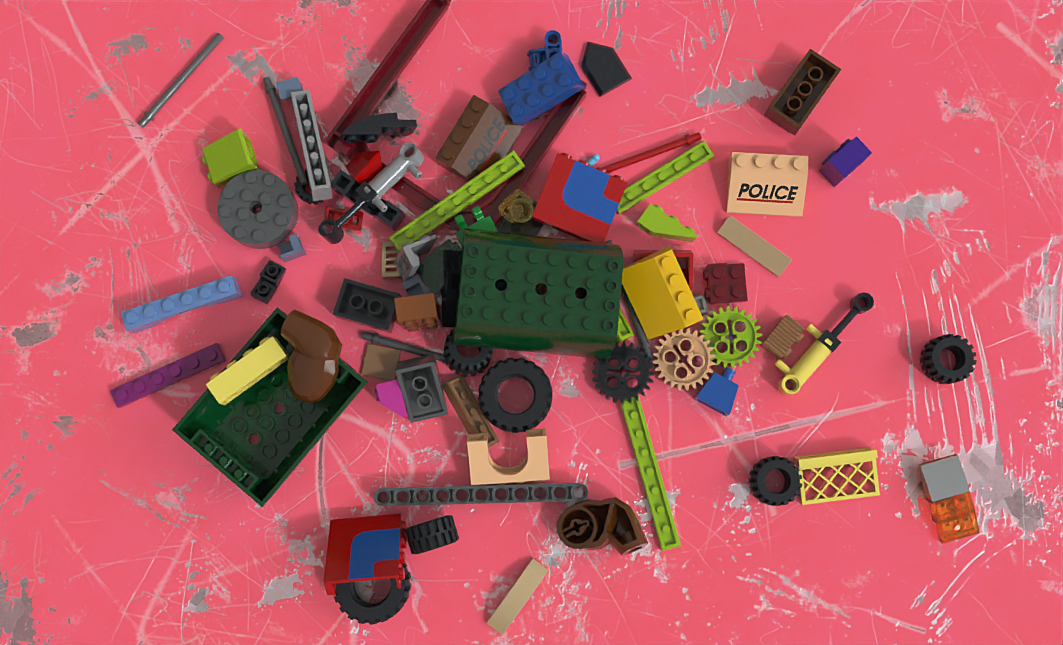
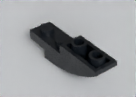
[340,113,417,144]
[442,250,462,327]

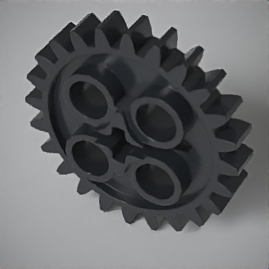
[592,341,655,405]

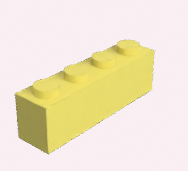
[206,336,290,405]

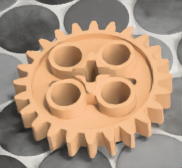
[653,328,716,390]

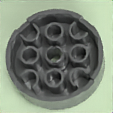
[218,170,298,249]

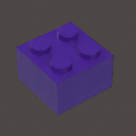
[819,136,872,187]

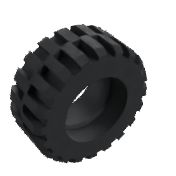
[478,357,553,433]
[334,562,412,625]

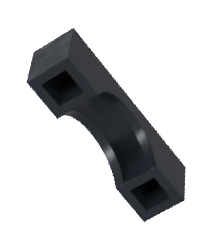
[330,170,406,231]

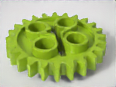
[699,306,762,368]

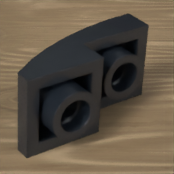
[250,260,286,305]

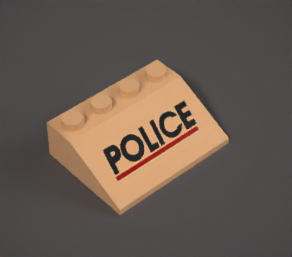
[726,152,808,217]

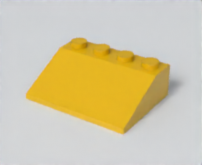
[622,246,703,340]

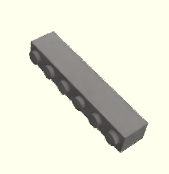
[291,90,332,201]

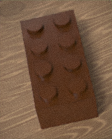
[764,49,842,136]

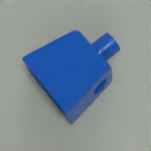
[694,367,739,416]

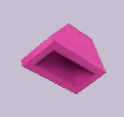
[374,379,409,418]

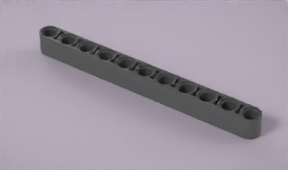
[373,483,588,506]

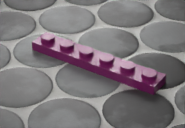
[110,343,226,408]

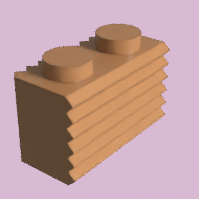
[760,314,805,360]

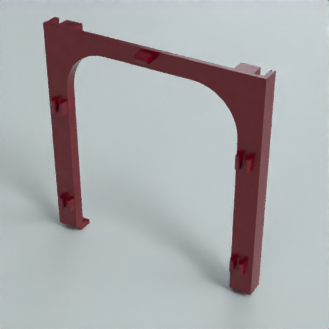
[324,0,587,232]

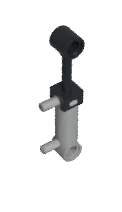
[318,142,424,244]

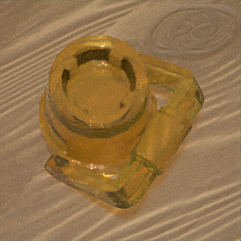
[498,189,534,223]

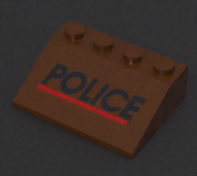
[435,95,523,182]

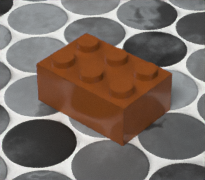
[394,293,442,332]

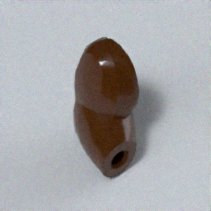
[281,309,343,403]
[557,497,648,556]

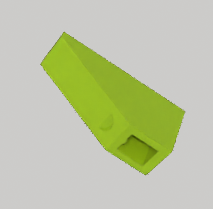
[636,203,697,242]

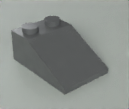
[395,354,448,423]

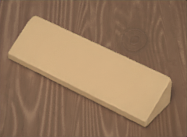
[717,216,792,277]

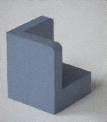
[276,76,304,101]
[278,234,306,262]
[402,274,429,296]

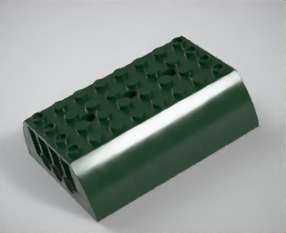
[453,228,624,359]
[172,307,368,507]

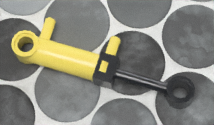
[774,292,874,396]

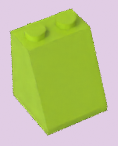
[202,128,260,188]

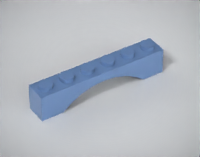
[121,275,243,333]

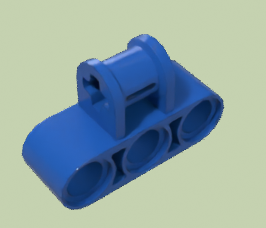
[527,30,563,71]

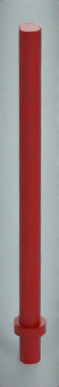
[602,132,702,174]

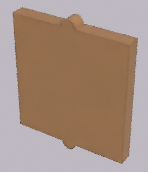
[361,344,401,381]

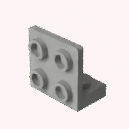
[394,235,437,282]

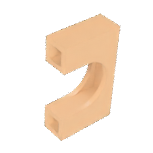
[467,428,550,486]

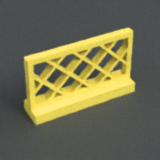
[794,447,880,505]

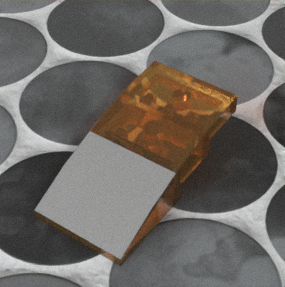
[919,454,980,544]

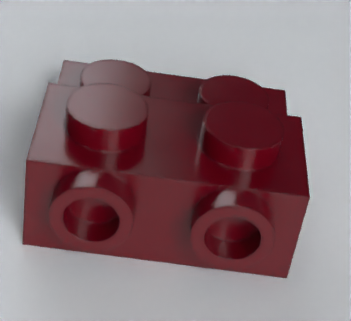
[703,263,748,304]

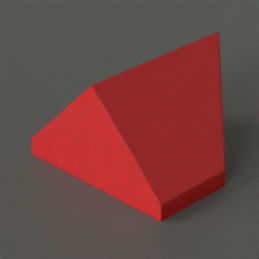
[345,151,383,184]

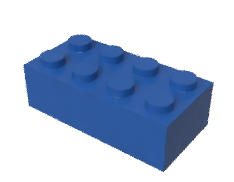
[498,51,585,126]

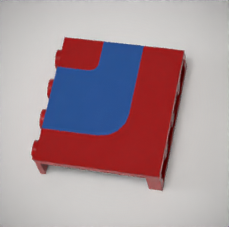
[530,153,628,243]
[323,513,407,595]

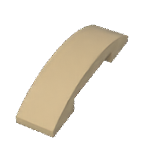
[487,558,549,635]

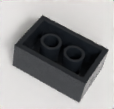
[333,278,402,333]

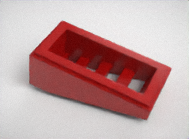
[323,206,364,231]

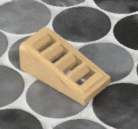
[382,241,402,279]

